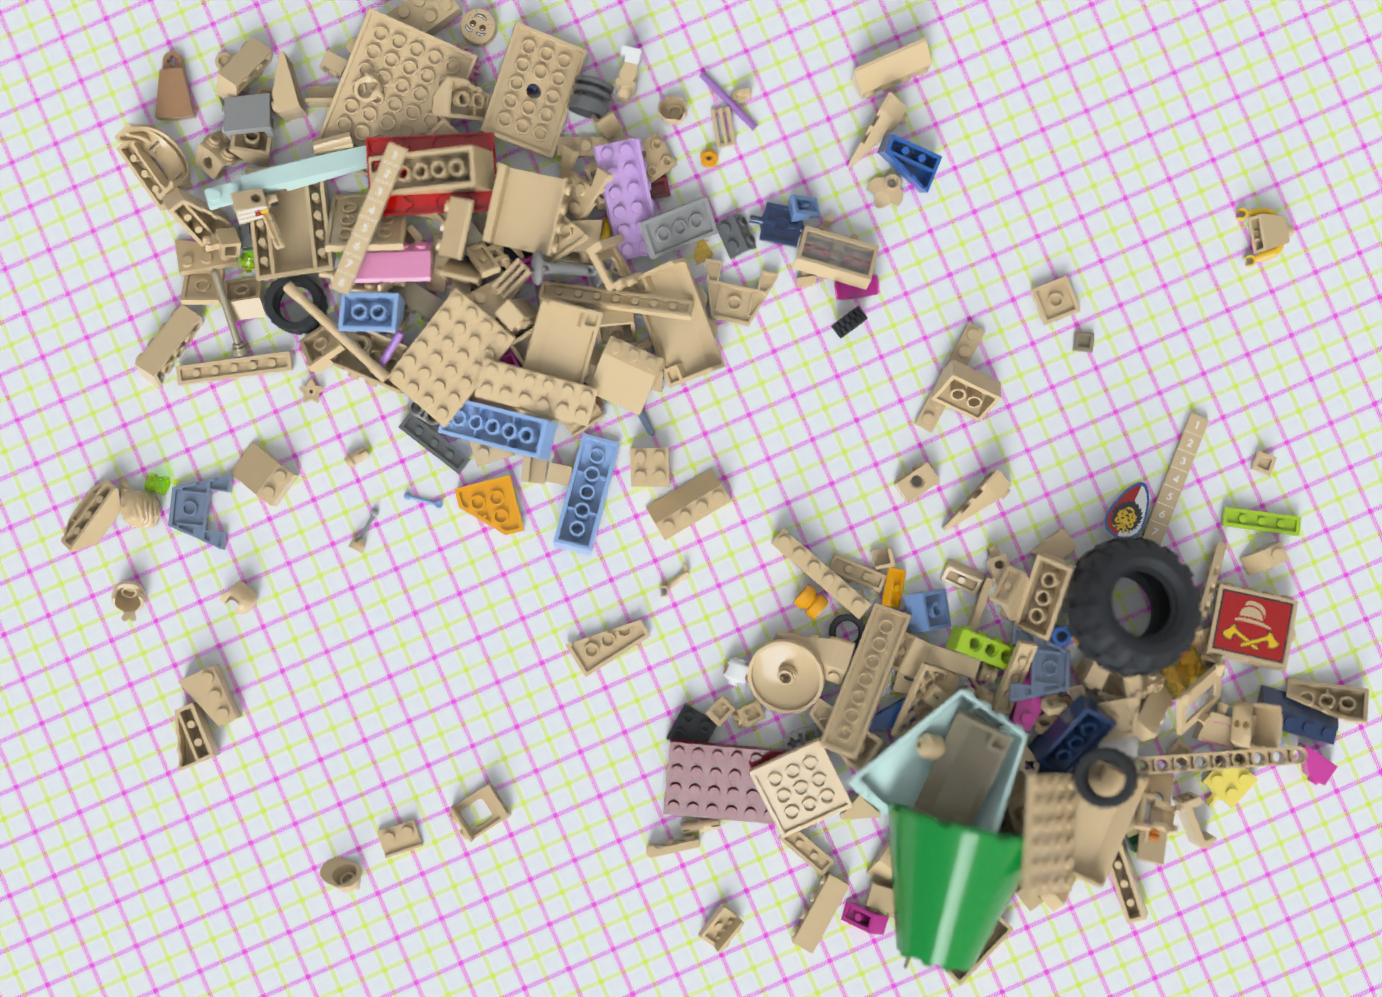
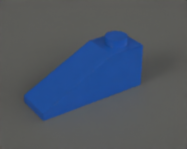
[868,697,915,730]

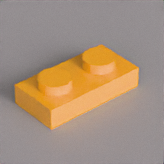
[882,567,906,608]

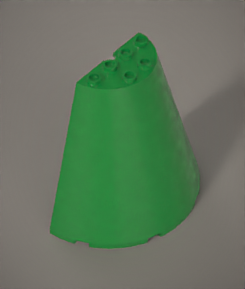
[888,801,1025,972]

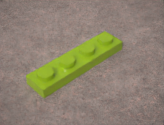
[1221,507,1301,536]

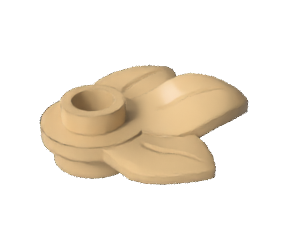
[866,173,904,208]

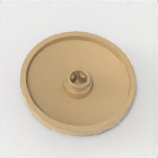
[748,639,825,714]

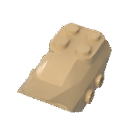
[332,331,409,394]

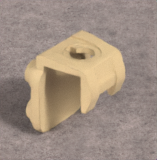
[194,130,243,180]

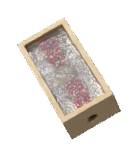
[793,225,879,290]

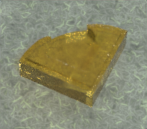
[694,239,713,265]

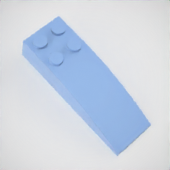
[438,400,558,460]
[553,433,620,556]

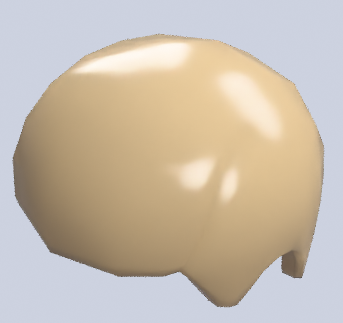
[657,96,688,125]

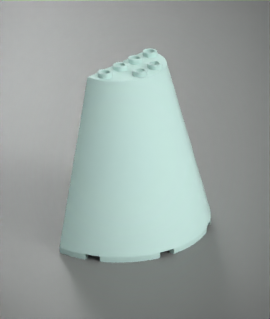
[848,689,1028,832]

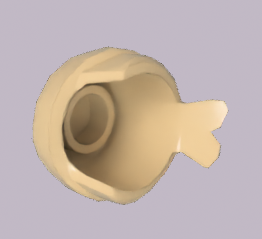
[111,580,146,621]

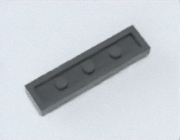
[398,412,471,474]

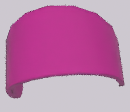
[834,274,880,300]

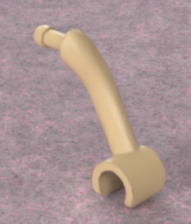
[658,563,691,597]

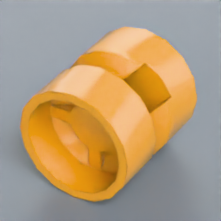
[792,584,829,620]

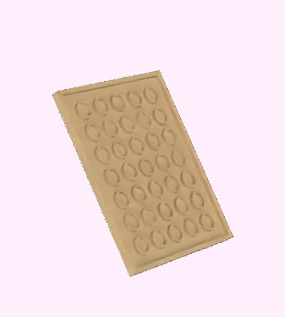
[312,8,478,176]

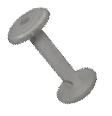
[531,250,604,288]

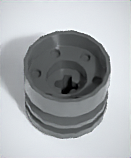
[567,75,614,119]

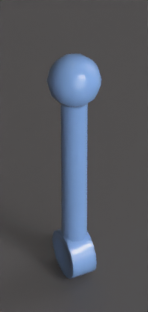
[403,492,443,508]

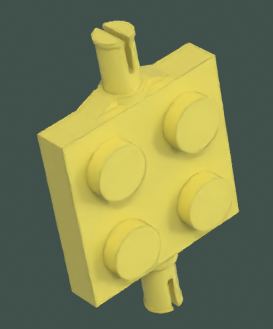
[1201,759,1258,808]

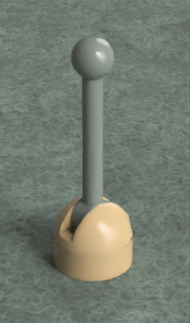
[349,509,379,553]

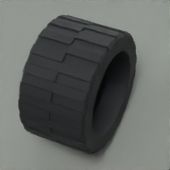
[264,275,328,335]
[1074,747,1139,808]

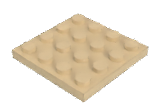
[324,193,408,252]
[749,737,853,838]

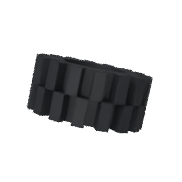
[831,306,868,339]

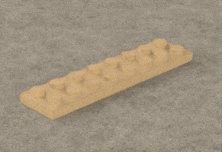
[819,603,911,760]

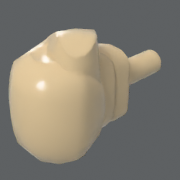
[970,678,995,705]

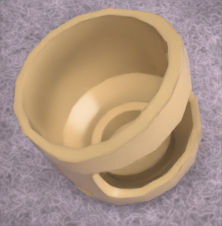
[219,580,258,614]

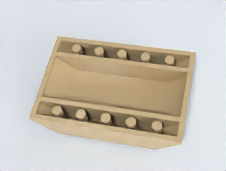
[245,164,336,281]

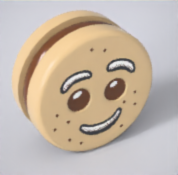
[460,8,497,47]

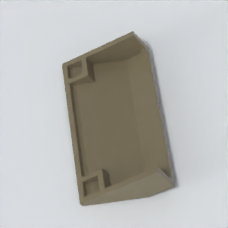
[913,708,1013,826]

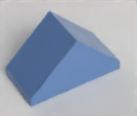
[788,194,821,222]

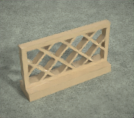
[891,663,959,738]

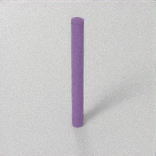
[699,71,758,131]

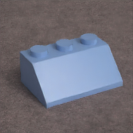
[338,292,405,332]

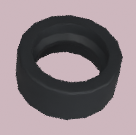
[828,614,865,649]

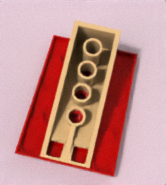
[366,132,497,217]

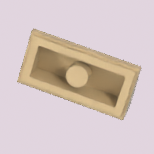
[940,559,984,595]

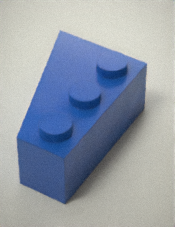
[877,134,942,193]

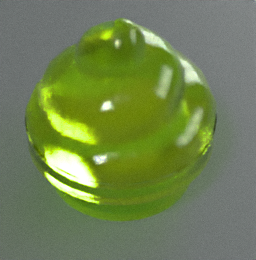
[239,252,255,273]

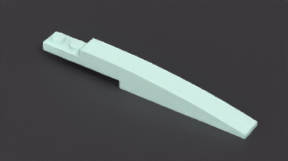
[204,145,367,210]

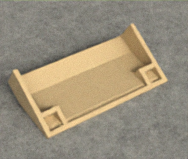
[632,257,726,388]
[512,296,603,424]
[1072,759,1149,888]

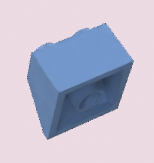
[904,588,951,633]

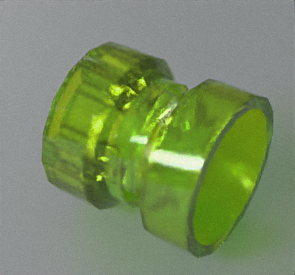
[144,472,171,496]

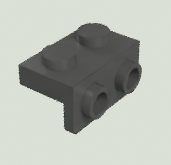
[716,214,757,259]

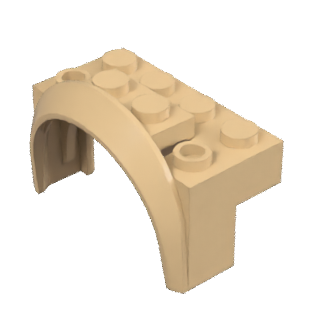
[115,123,194,211]

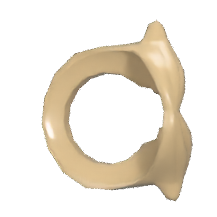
[354,71,383,103]

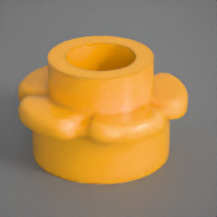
[700,149,719,168]

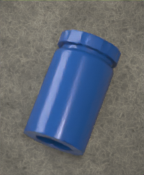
[1050,625,1072,646]

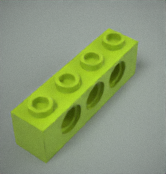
[946,624,1015,670]

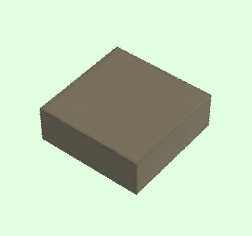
[1072,331,1094,353]

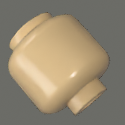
[915,733,946,760]

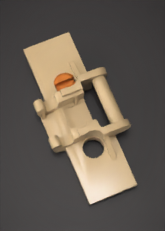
[1134,773,1180,865]

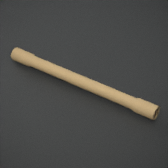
[283,281,391,383]

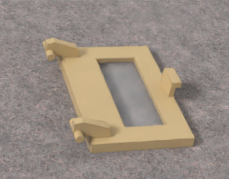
[1176,659,1227,736]

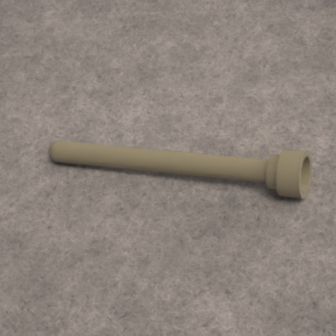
[211,268,249,357]

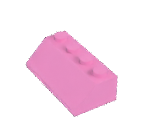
[354,241,434,283]

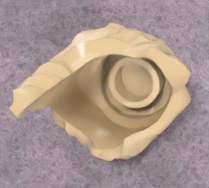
[119,477,161,529]

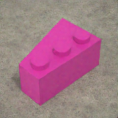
[1009,667,1051,732]

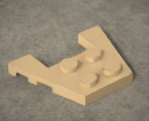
[559,144,614,220]
[705,258,779,327]
[1067,675,1143,742]

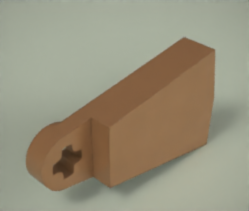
[155,51,197,121]

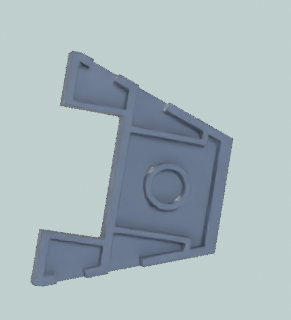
[168,475,233,550]
[1009,627,1070,703]

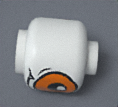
[723,656,749,686]

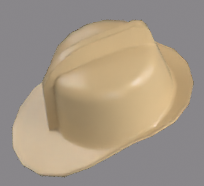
[320,857,362,892]

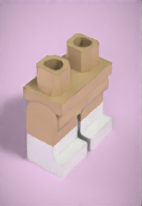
[615,45,643,104]

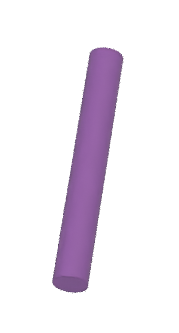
[371,330,404,379]

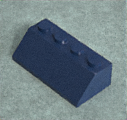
[1257,685,1339,745]
[1031,694,1116,773]

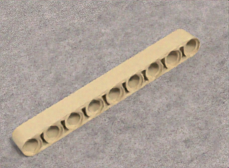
[1133,746,1308,775]

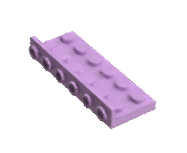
[593,137,655,260]

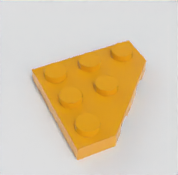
[454,475,525,535]

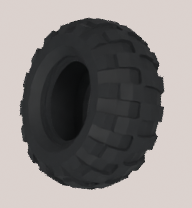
[1063,536,1202,676]

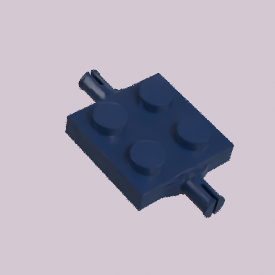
[749,202,805,248]

